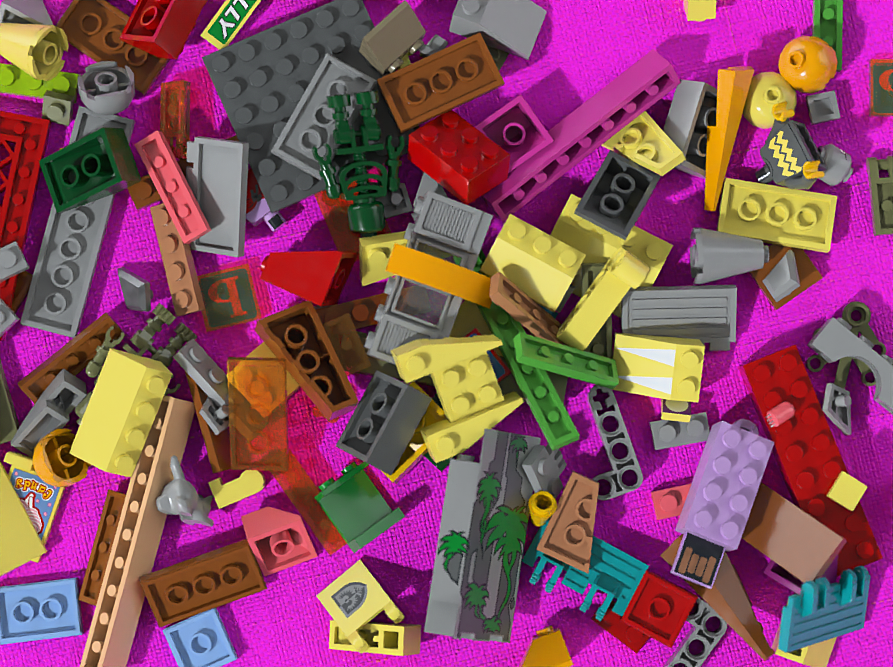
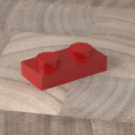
[591,598,649,654]

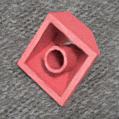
[241,506,318,577]

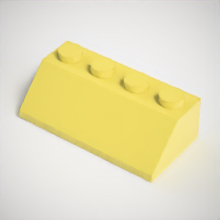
[69,348,172,478]

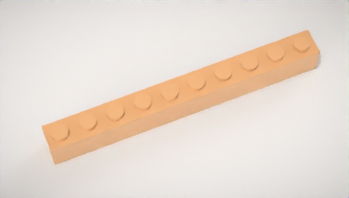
[80,395,195,667]

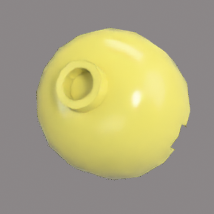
[742,72,797,129]

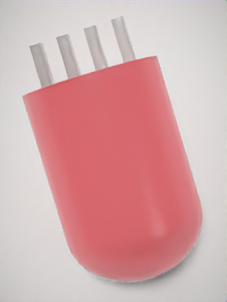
[765,402,795,427]

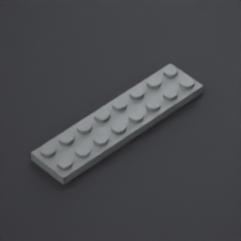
[20,106,135,338]

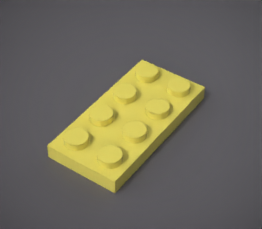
[716,178,837,253]

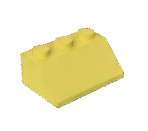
[479,214,586,313]

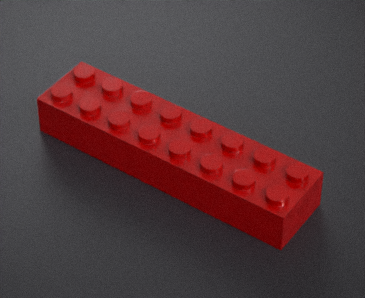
[738,344,883,577]

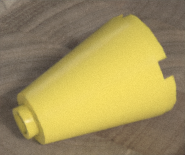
[0,23,68,81]

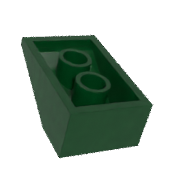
[39,127,142,213]

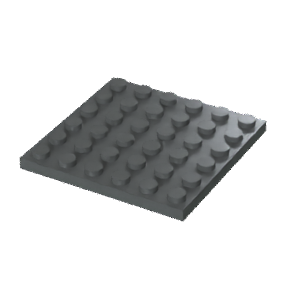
[202,0,420,214]

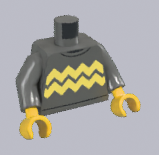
[755,101,828,189]

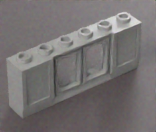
[364,191,493,378]

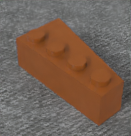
[255,300,359,421]

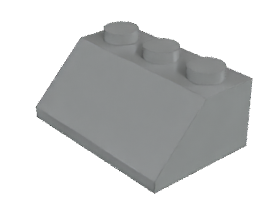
[663,79,717,179]

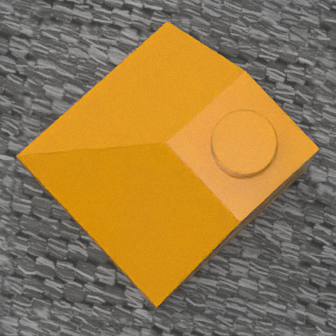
[519,625,573,667]

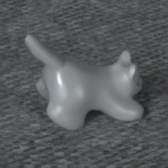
[156,455,214,527]

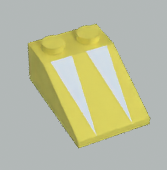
[612,333,705,402]

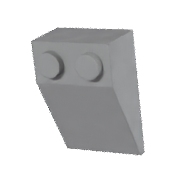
[449,0,547,60]

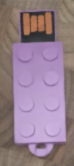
[670,419,774,589]

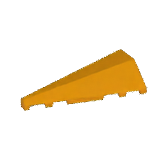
[704,66,754,211]

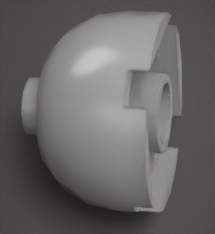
[78,61,135,115]

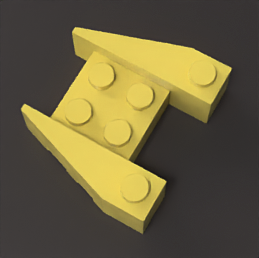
[391,335,523,463]

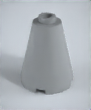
[690,228,769,284]

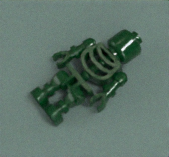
[312,90,405,238]

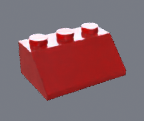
[119,0,208,60]

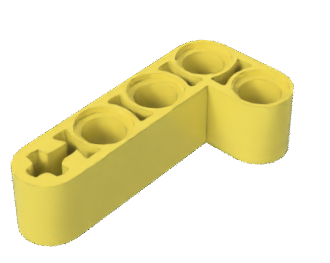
[556,247,649,352]

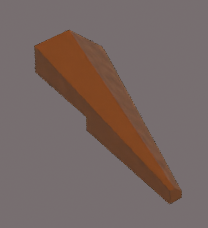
[660,534,775,661]

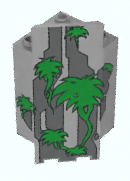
[424,429,541,643]

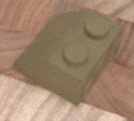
[359,0,426,76]

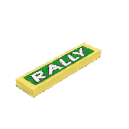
[200,0,261,50]

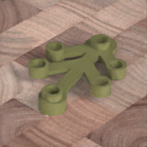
[806,301,886,389]

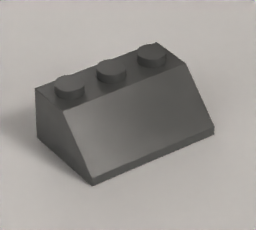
[336,370,432,476]

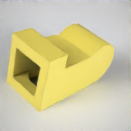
[208,469,266,509]

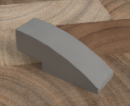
[11,369,87,458]

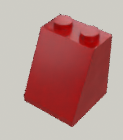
[260,250,358,306]

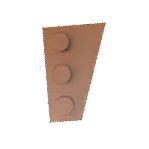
[537,471,599,574]

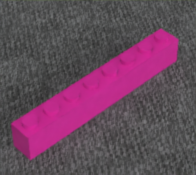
[481,49,681,221]

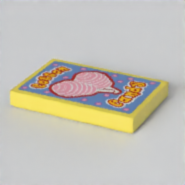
[8,465,66,563]

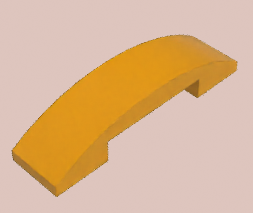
[385,243,492,309]

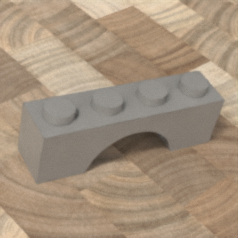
[807,317,893,415]

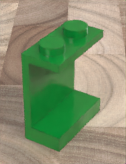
[314,461,405,553]

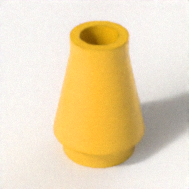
[528,491,557,526]

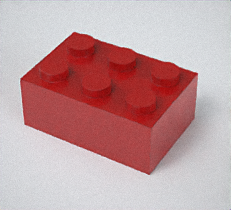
[408,110,510,205]

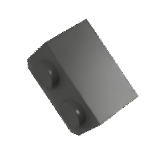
[574,150,661,240]

